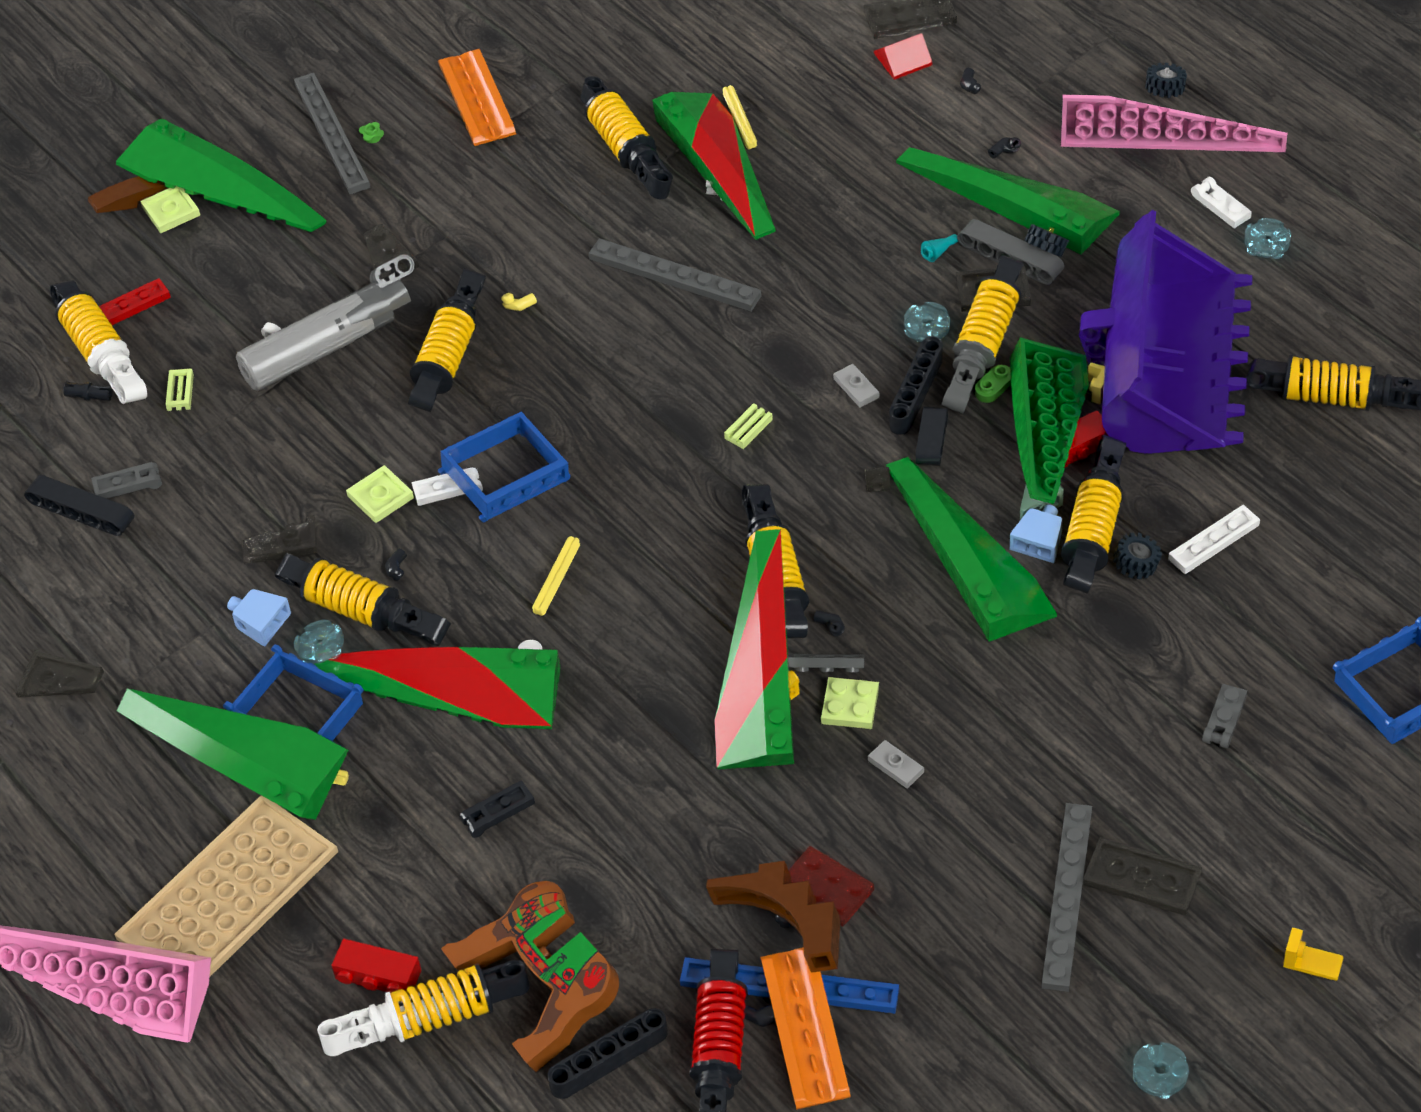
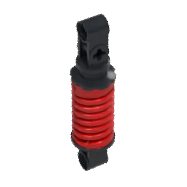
[689,949,748,1112]

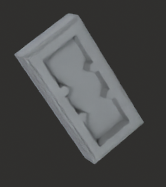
[833,364,879,408]
[868,740,924,788]

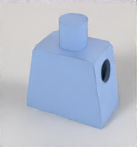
[1010,505,1062,563]
[227,589,291,647]

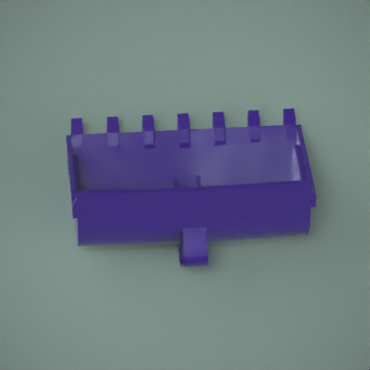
[1079,210,1253,453]

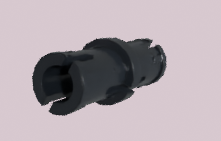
[63,382,113,401]

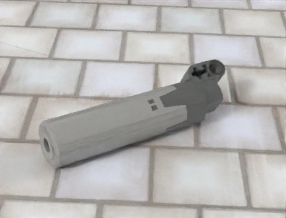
[236,255,415,391]

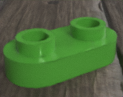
[975,365,1011,403]

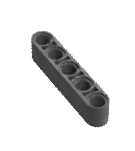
[957,219,1065,285]

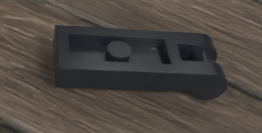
[459,780,535,838]

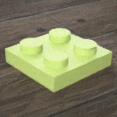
[140,186,200,233]
[346,465,414,523]
[821,677,879,729]

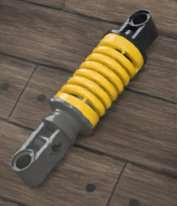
[941,255,1024,414]

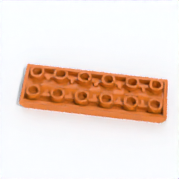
[438,49,516,146]
[761,947,851,1110]

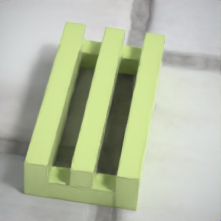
[166,369,194,411]
[724,403,773,449]

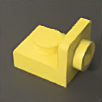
[1088,363,1105,404]

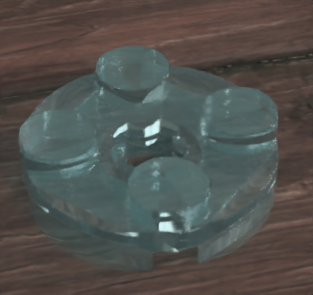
[1244,218,1291,259]
[904,302,951,342]
[294,620,344,664]
[1133,1042,1189,1099]

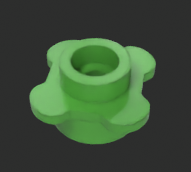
[359,122,384,143]

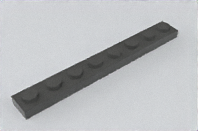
[294,73,370,194]
[589,238,762,312]
[1042,803,1092,992]

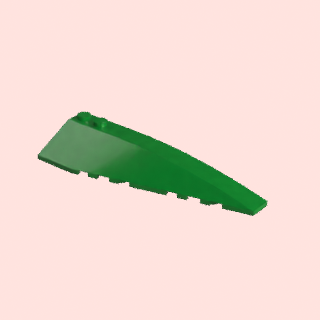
[116,118,326,232]
[896,147,1120,255]
[1010,337,1089,504]
[886,457,1057,642]
[117,688,349,820]

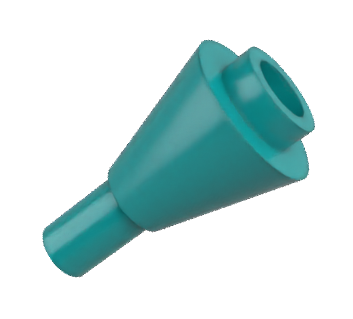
[921,234,958,262]

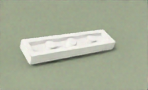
[1168,505,1260,574]

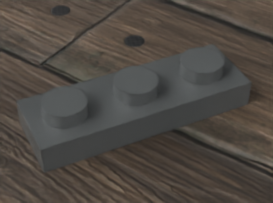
[788,654,865,672]

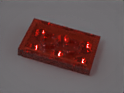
[789,846,874,927]

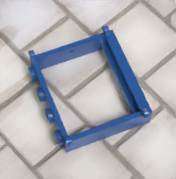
[438,412,570,523]
[1333,616,1421,744]
[223,644,363,741]

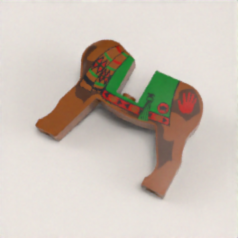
[441,881,619,1072]

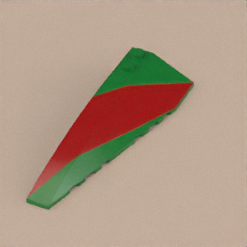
[653,92,776,240]
[715,529,794,770]
[313,647,561,729]

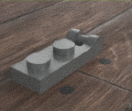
[91,462,162,499]
[1202,684,1248,749]

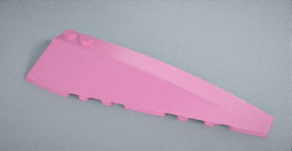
[1061,95,1287,152]
[0,925,211,1043]

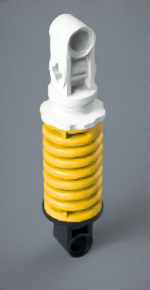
[50,280,147,404]
[317,960,530,1056]

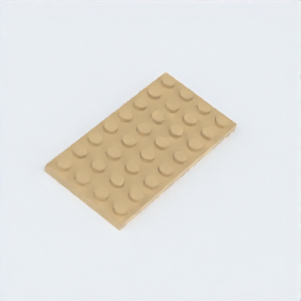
[114,796,338,977]

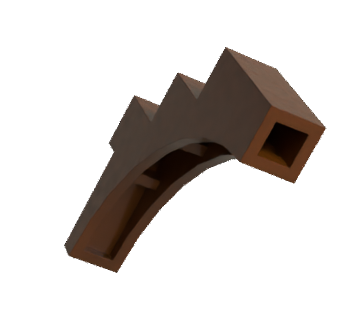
[706,861,840,973]

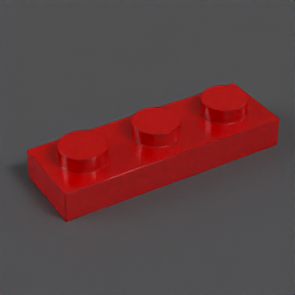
[99,278,171,325]

